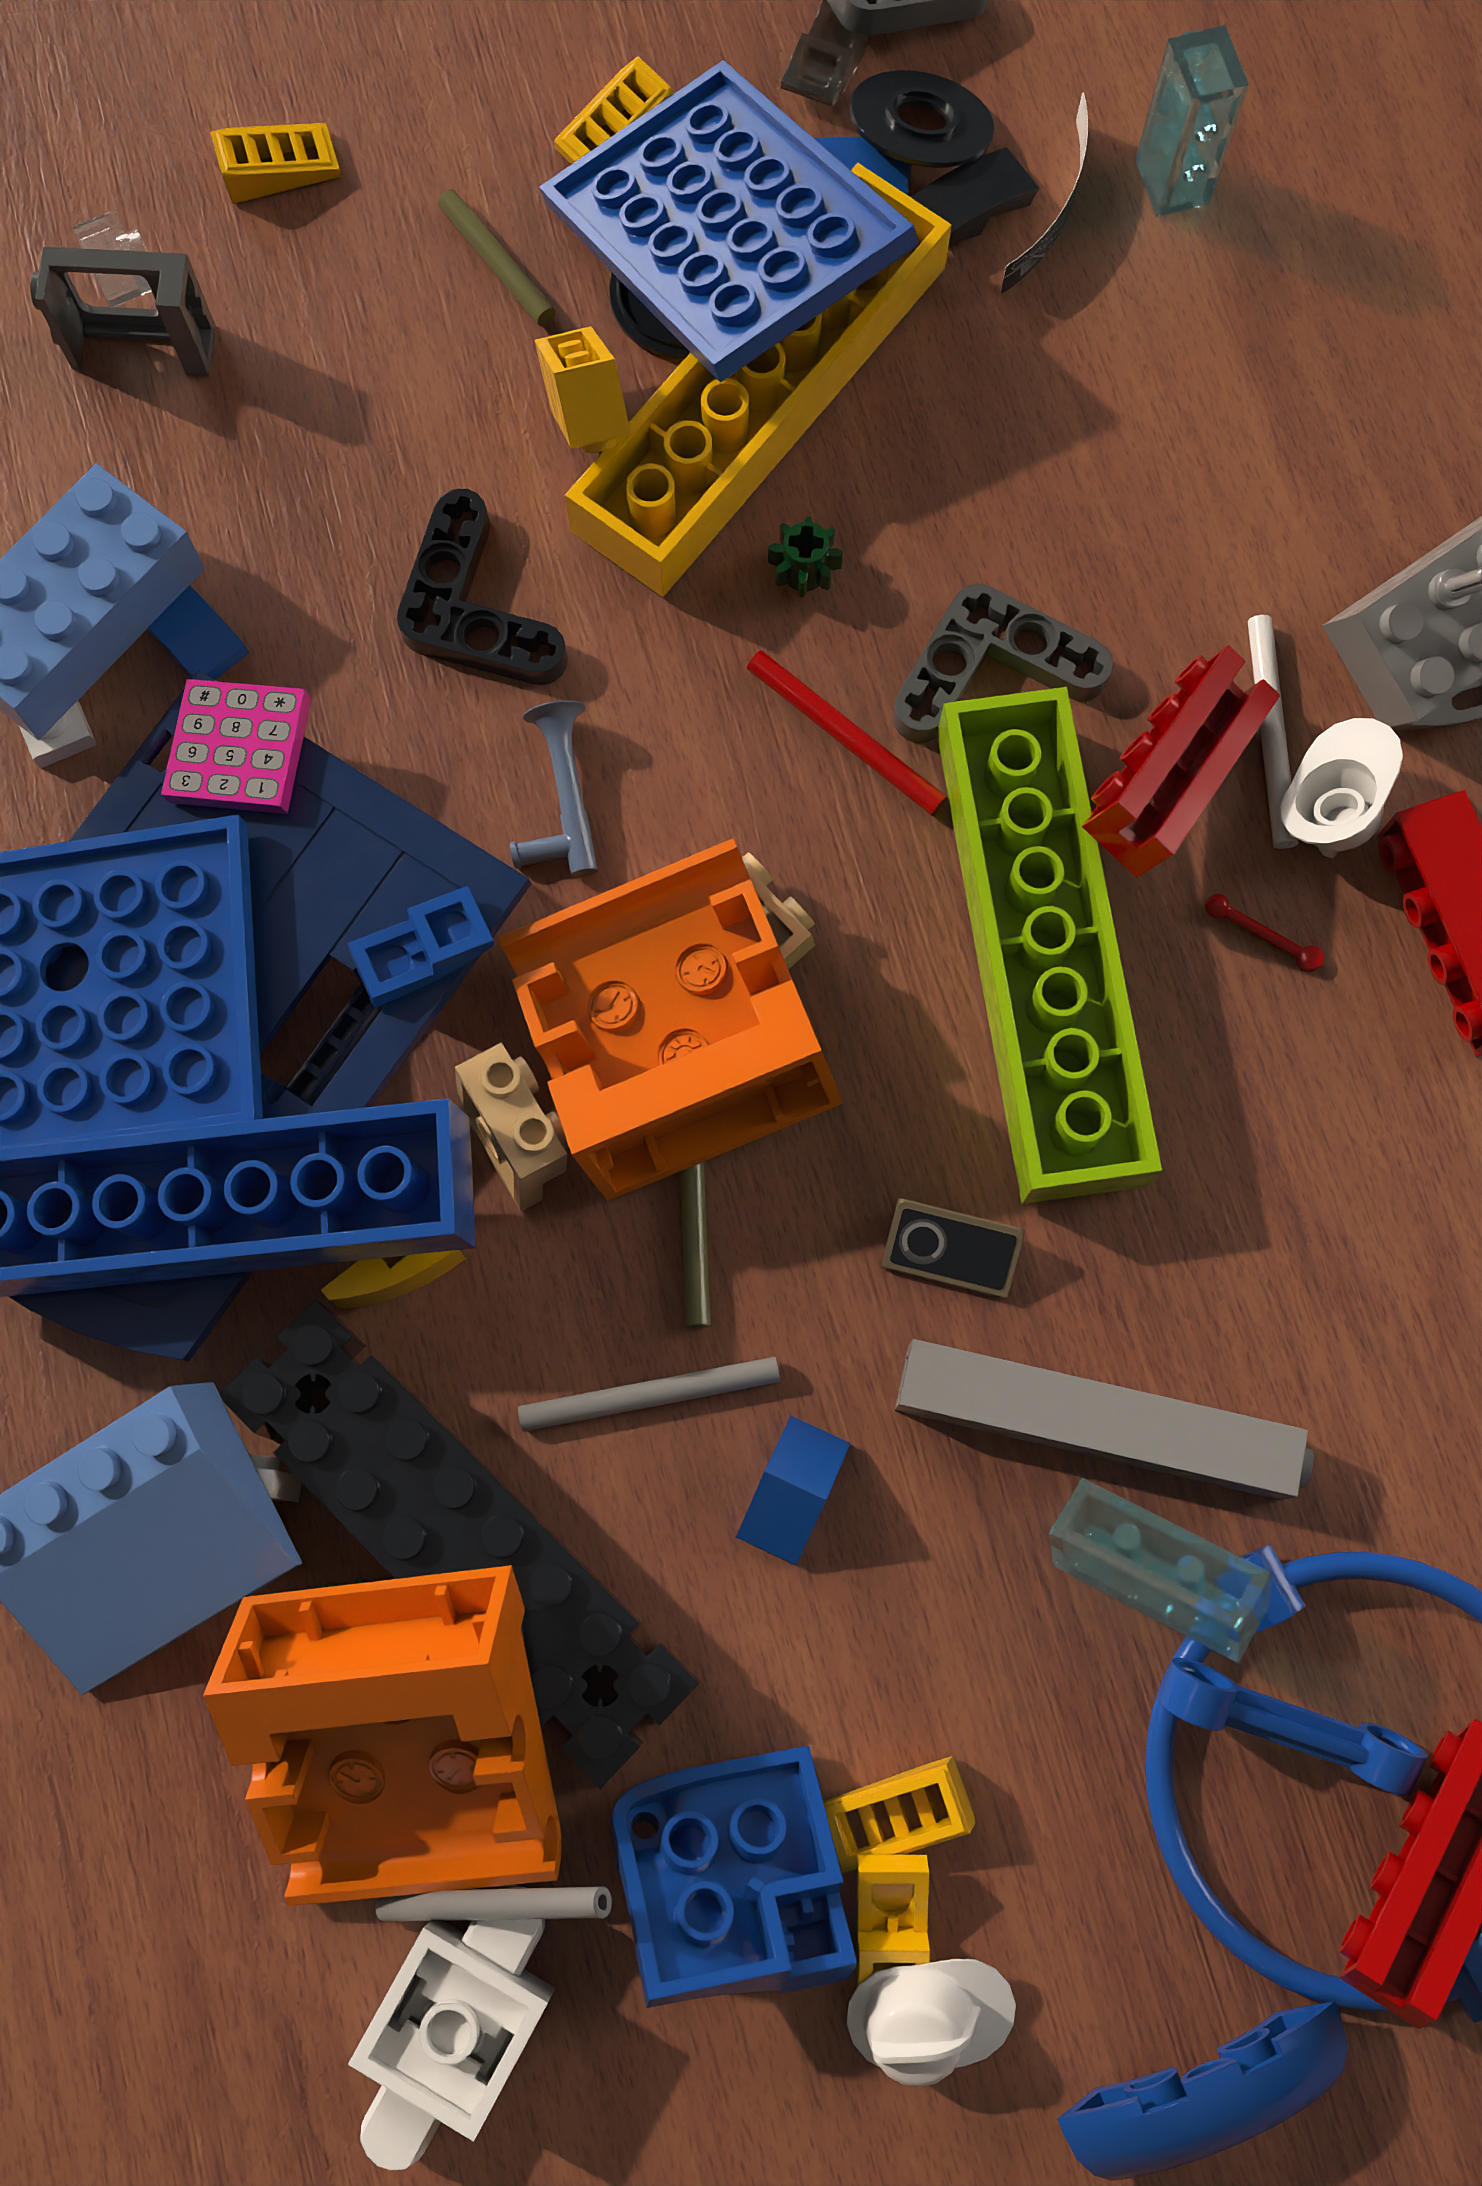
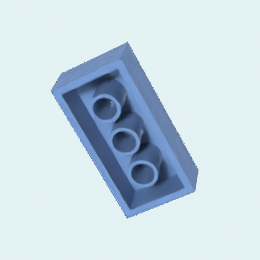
[0,463,205,741]

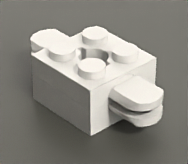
[348,1884,555,2170]

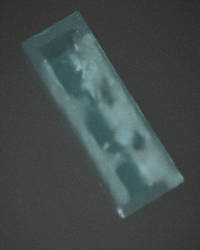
[1135,25,1249,217]
[1049,1478,1272,1663]

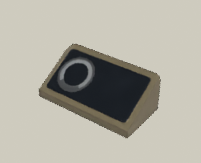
[881,1199,1025,1299]

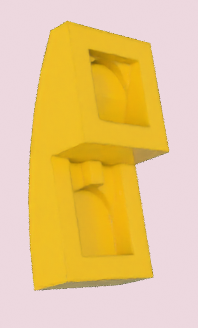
[321,1250,467,1309]
[857,1855,930,1987]

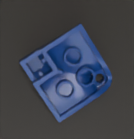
[610,1746,857,2008]

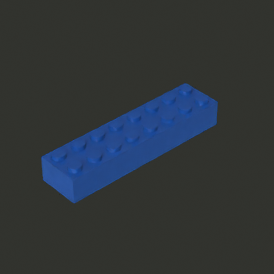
[0,1098,476,1297]

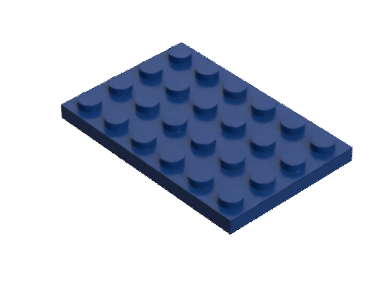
[539,60,918,383]

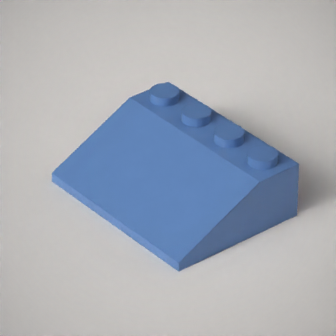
[0,1382,303,1695]

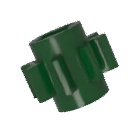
[768,516,843,598]

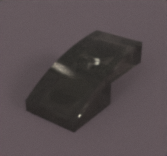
[781,0,872,107]

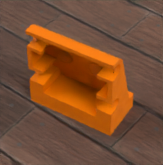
[497,838,844,1202]
[203,1565,562,1906]

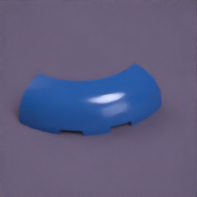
[1057,2001,1348,2181]

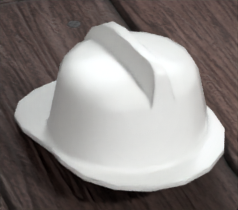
[1280,718,1403,859]
[847,1959,1016,2087]

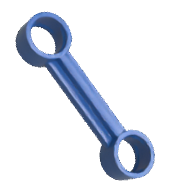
[1157,1657,1428,1796]

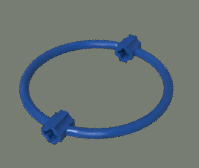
[1145,1545,1482,2023]

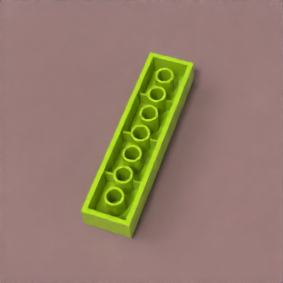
[937,687,1162,1204]

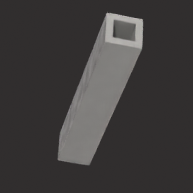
[894,1339,1314,1500]

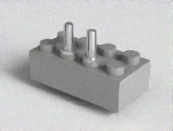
[1322,516,1482,730]

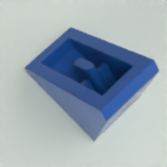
[736,1416,850,1566]

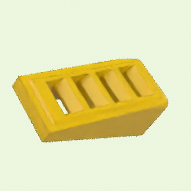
[554,57,674,164]
[210,123,342,204]
[823,1756,975,1873]

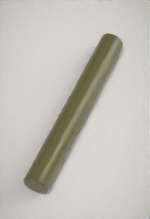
[438,189,556,326]
[679,1162,711,1328]

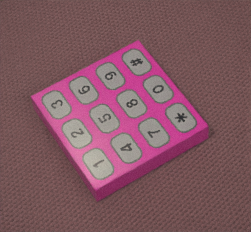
[161,679,312,814]

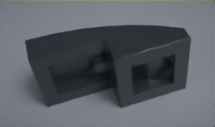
[911,147,1039,244]

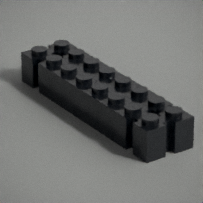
[219,1299,700,1790]

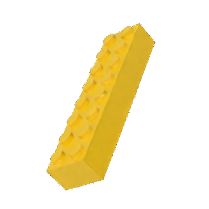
[565,163,952,597]

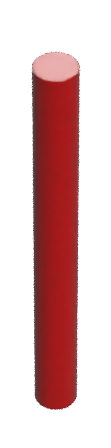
[747,650,948,816]

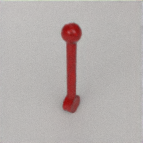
[1205,894,1324,972]

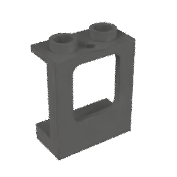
[30,247,216,376]

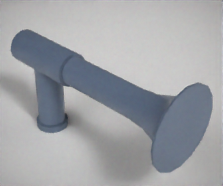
[510,700,598,877]

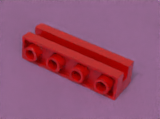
[1082,645,1280,878]
[1378,790,1482,1057]
[1339,1718,1482,2029]

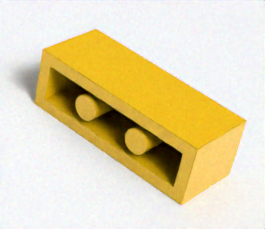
[534,326,631,453]

